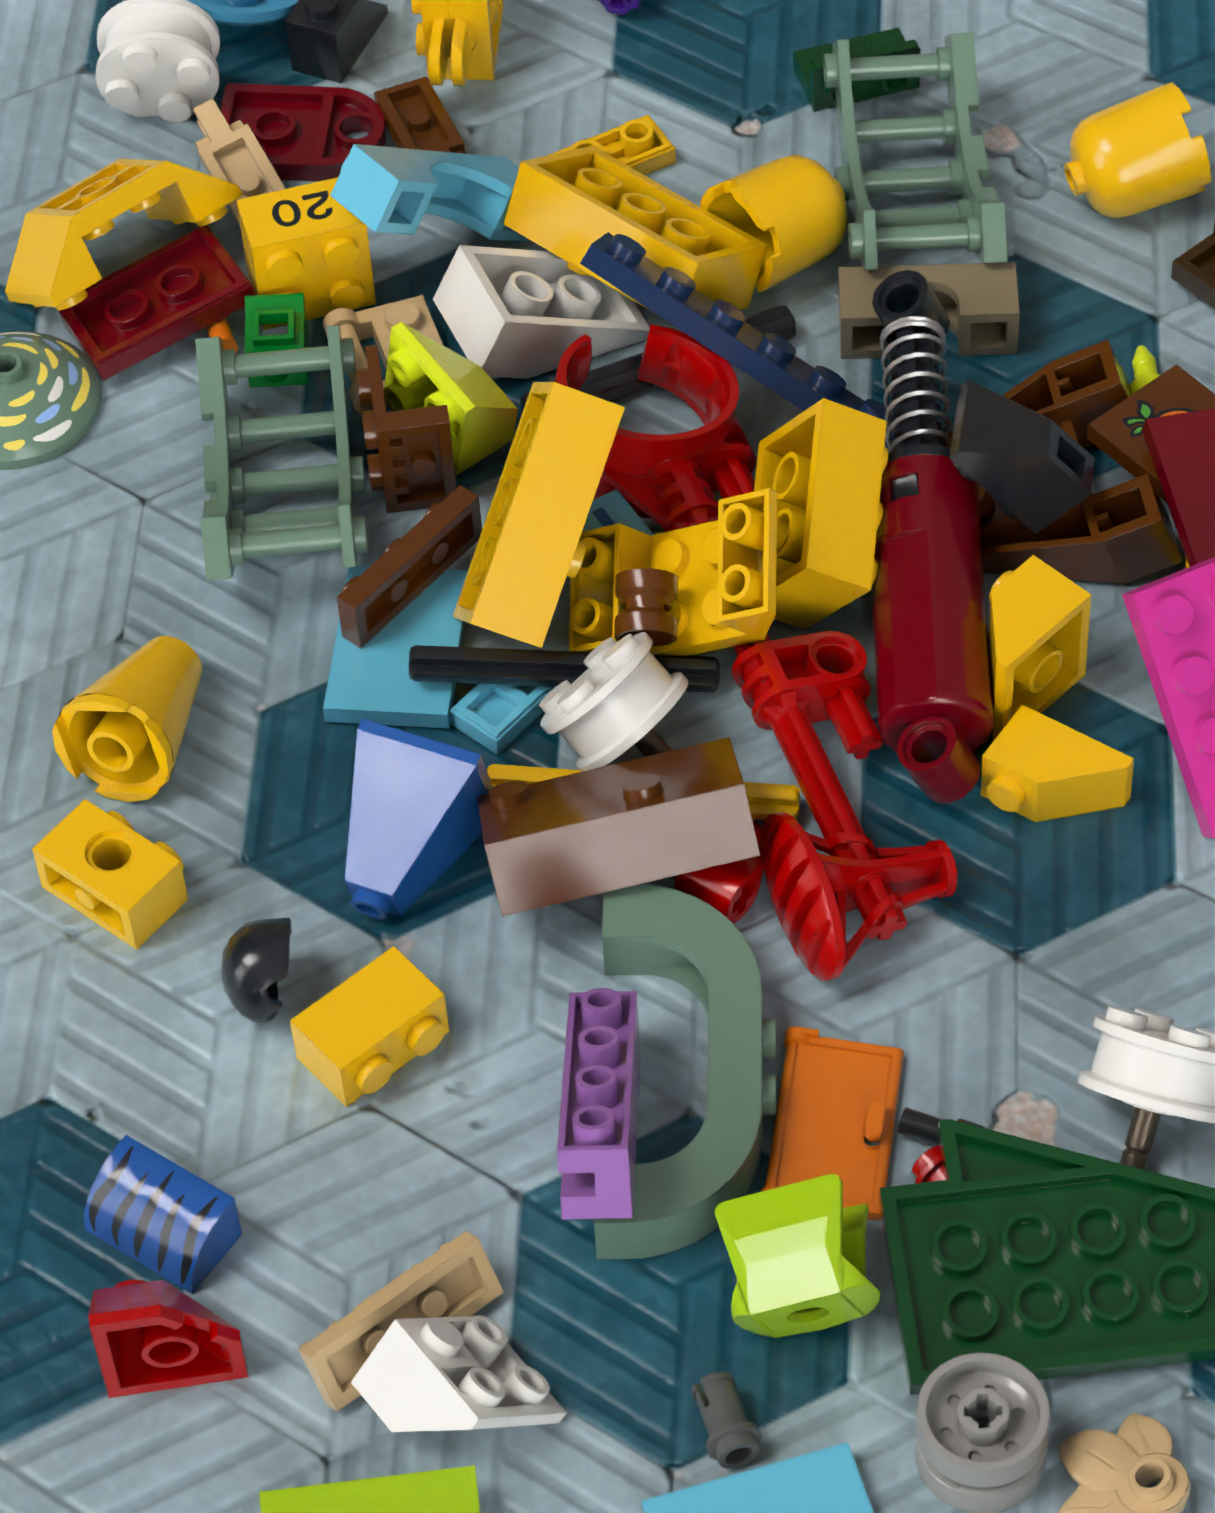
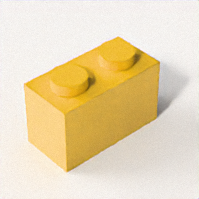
[290,946,449,1107]

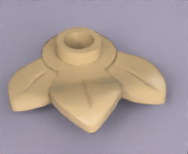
[1058,1413,1191,1513]

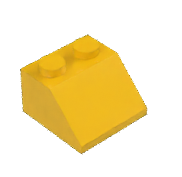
[988,555,1092,741]

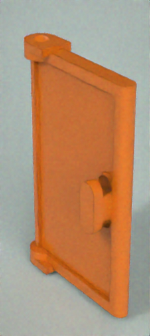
[761,1026,904,1221]

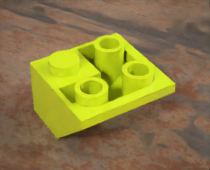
[383,322,518,475]

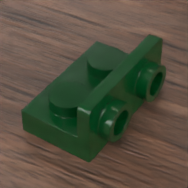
[793,27,921,112]

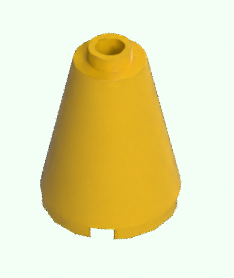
[52,636,202,802]

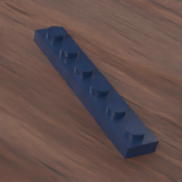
[580,232,894,449]

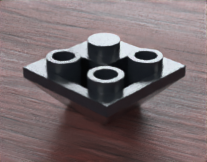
[949,380,1095,534]

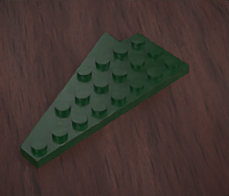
[879,1119,1215,1395]

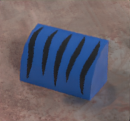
[84,1135,242,1294]

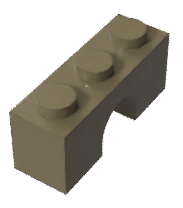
[839,262,1020,359]

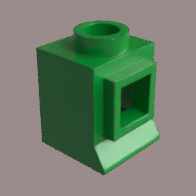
[244,293,309,388]

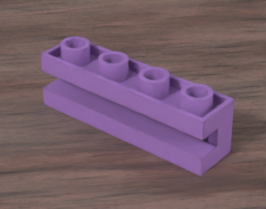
[557,988,641,1220]

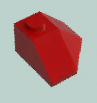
[88,1280,249,1398]

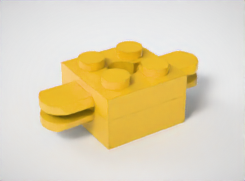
[411,0,504,86]

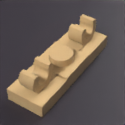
[298,1231,504,1412]

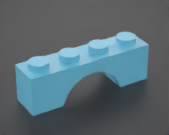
[330,144,528,242]

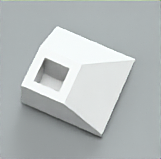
[351,1316,567,1432]

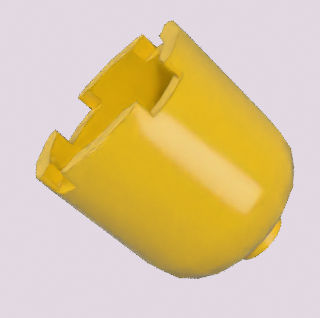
[1064,82,1211,219]
[700,155,848,292]

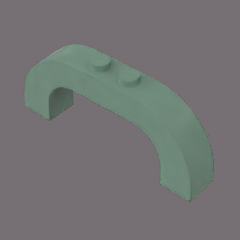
[594,884,776,1260]

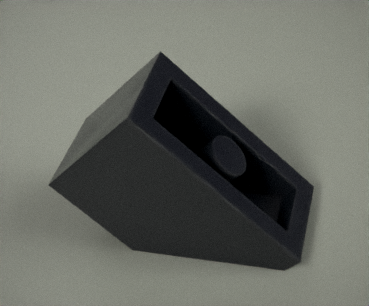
[285,0,388,84]

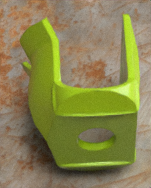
[715,1174,880,1338]

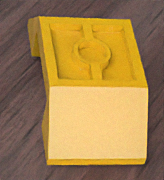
[5,158,243,310]
[569,488,777,656]

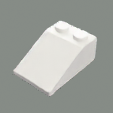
[433,245,649,379]

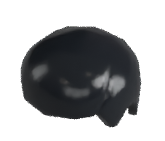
[221,918,292,1022]

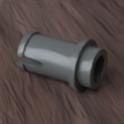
[691,1372,762,1469]

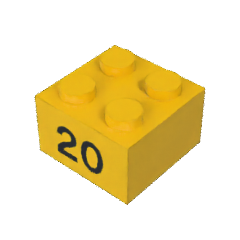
[236,177,377,330]

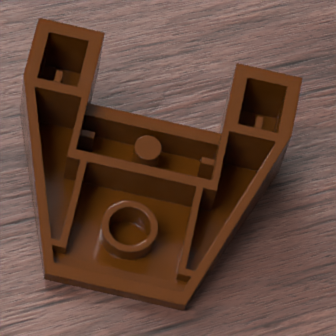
[943,339,1183,584]

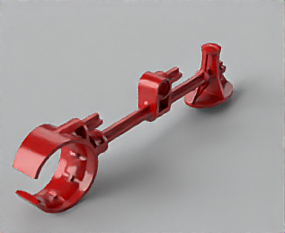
[555,325,958,981]

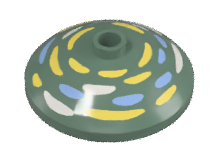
[0,331,101,470]

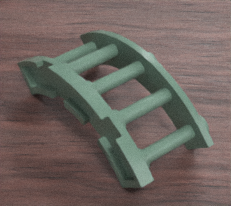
[823,32,1008,270]
[195,325,368,581]

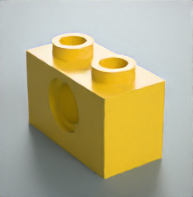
[32,799,188,950]

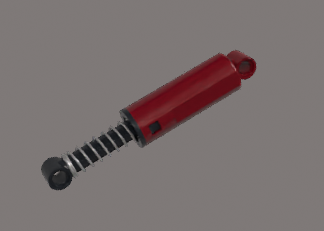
[871,270,994,803]

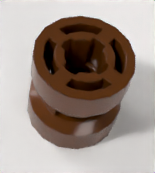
[614,568,678,647]

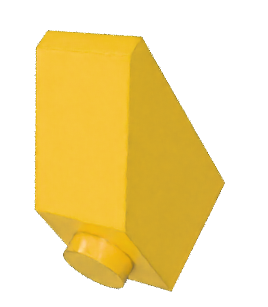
[980,705,1134,822]

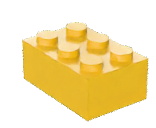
[754,398,888,629]

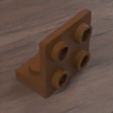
[356,345,457,513]

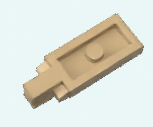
[193,98,286,229]

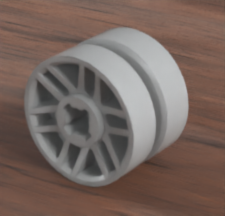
[915,1353,1050,1513]

